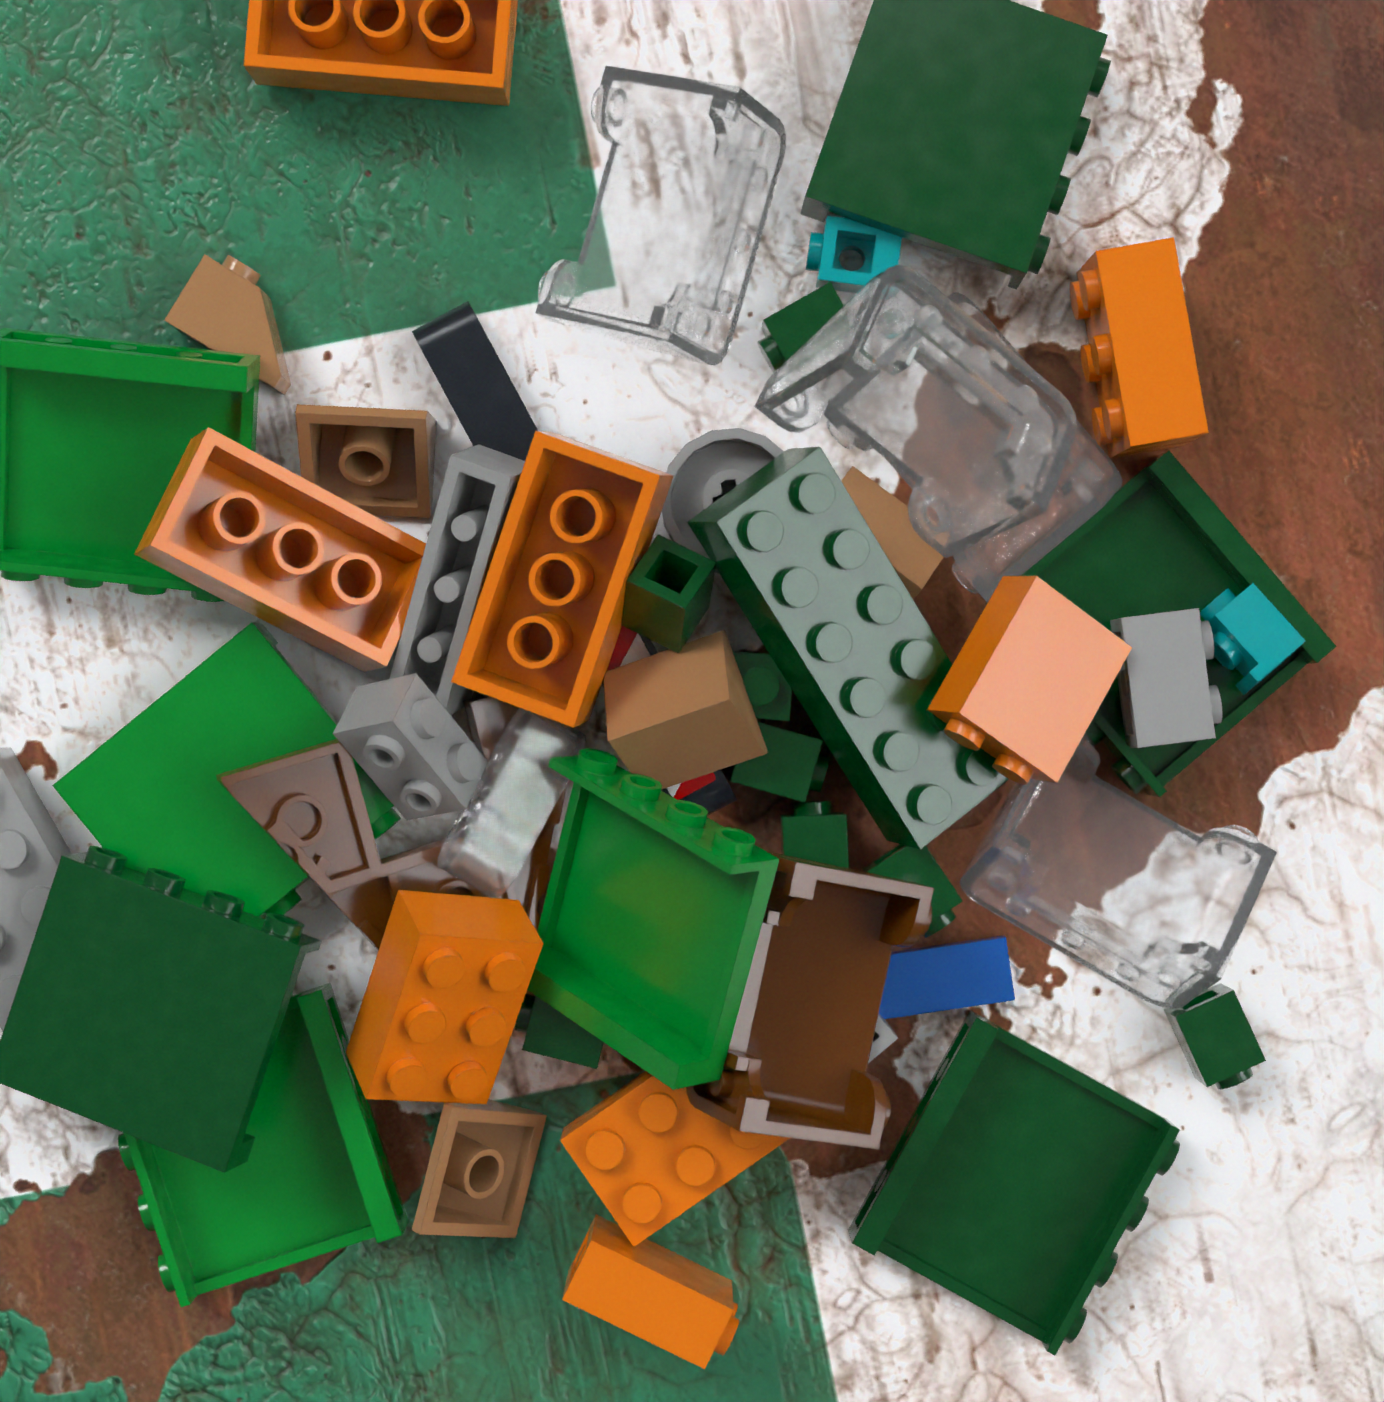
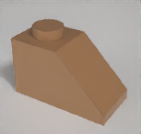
[165,254,291,395]

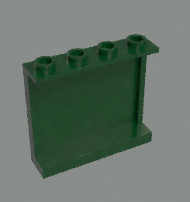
[800,0,1111,290]
[985,450,1337,797]
[0,846,322,1173]
[848,1010,1180,1356]

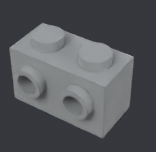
[1110,608,1222,748]
[333,673,488,820]

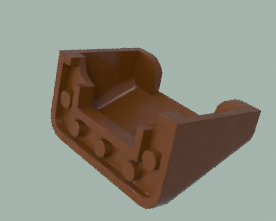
[686,851,934,1149]

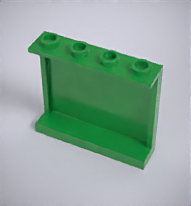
[0,328,260,602]
[52,622,401,918]
[527,748,779,1090]
[118,983,409,1307]

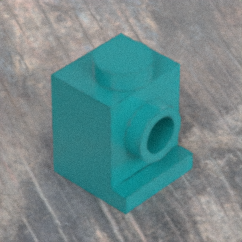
[805,215,902,300]
[1200,583,1306,695]

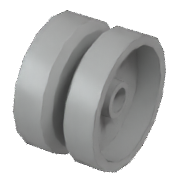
[662,428,784,574]

